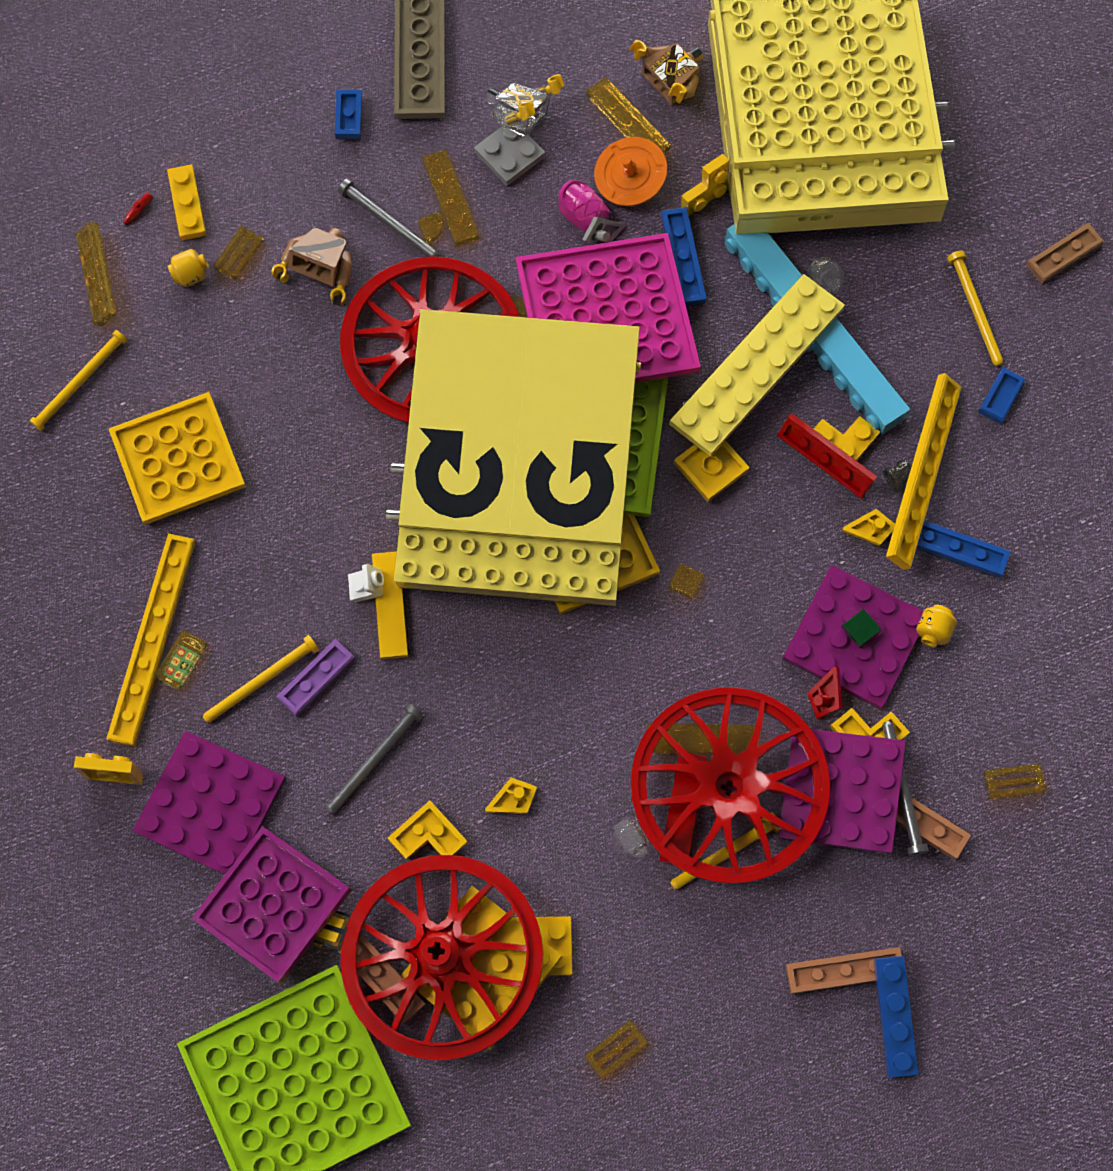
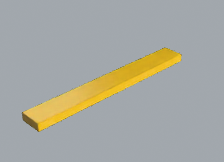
[886,373,962,570]
[106,533,196,747]

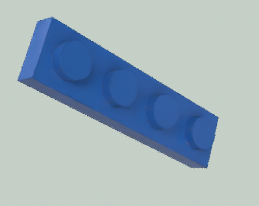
[661,207,706,306]
[916,520,1011,578]
[873,956,918,1078]

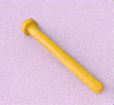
[670,812,781,889]

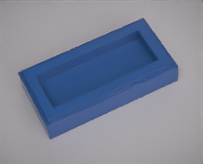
[978,367,1026,424]

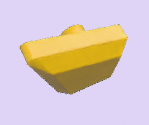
[842,509,895,546]
[485,777,537,814]

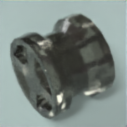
[883,459,911,492]

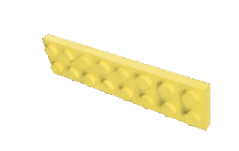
[669,274,845,457]

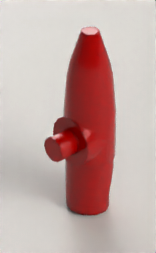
[123,192,153,225]

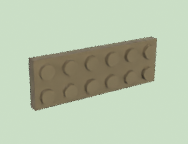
[394,0,445,119]

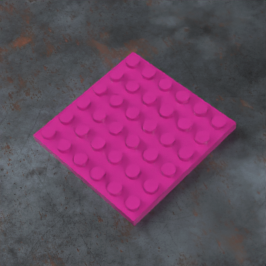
[515,233,701,383]

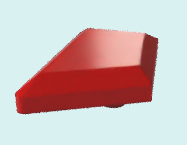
[807,666,842,719]

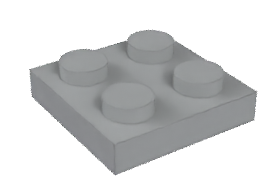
[474,122,545,186]

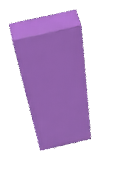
[276,639,355,717]

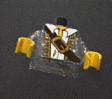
[485,74,564,137]

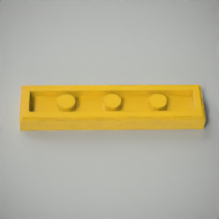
[372,551,408,660]

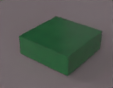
[841,608,881,648]

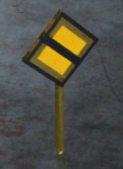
[314,911,351,951]

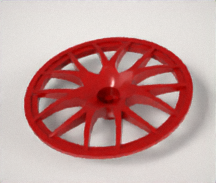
[340,257,520,423]
[631,687,830,884]
[341,855,543,1061]

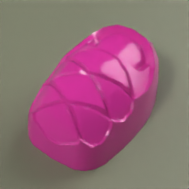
[558,180,610,232]

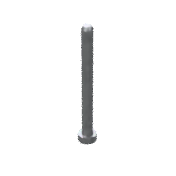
[337,178,439,257]
[326,704,424,815]
[882,721,929,856]

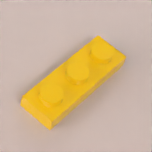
[167,164,207,241]

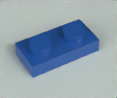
[335,89,363,139]

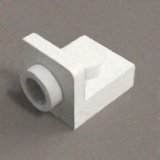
[348,564,384,602]

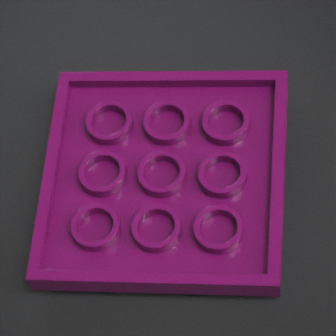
[782,565,923,710]
[778,729,906,854]
[132,731,286,878]
[191,826,352,985]

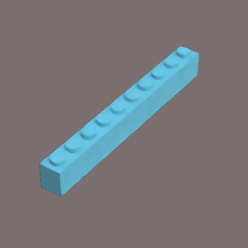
[725,224,910,435]

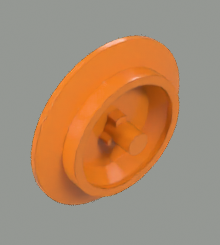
[594,137,668,206]

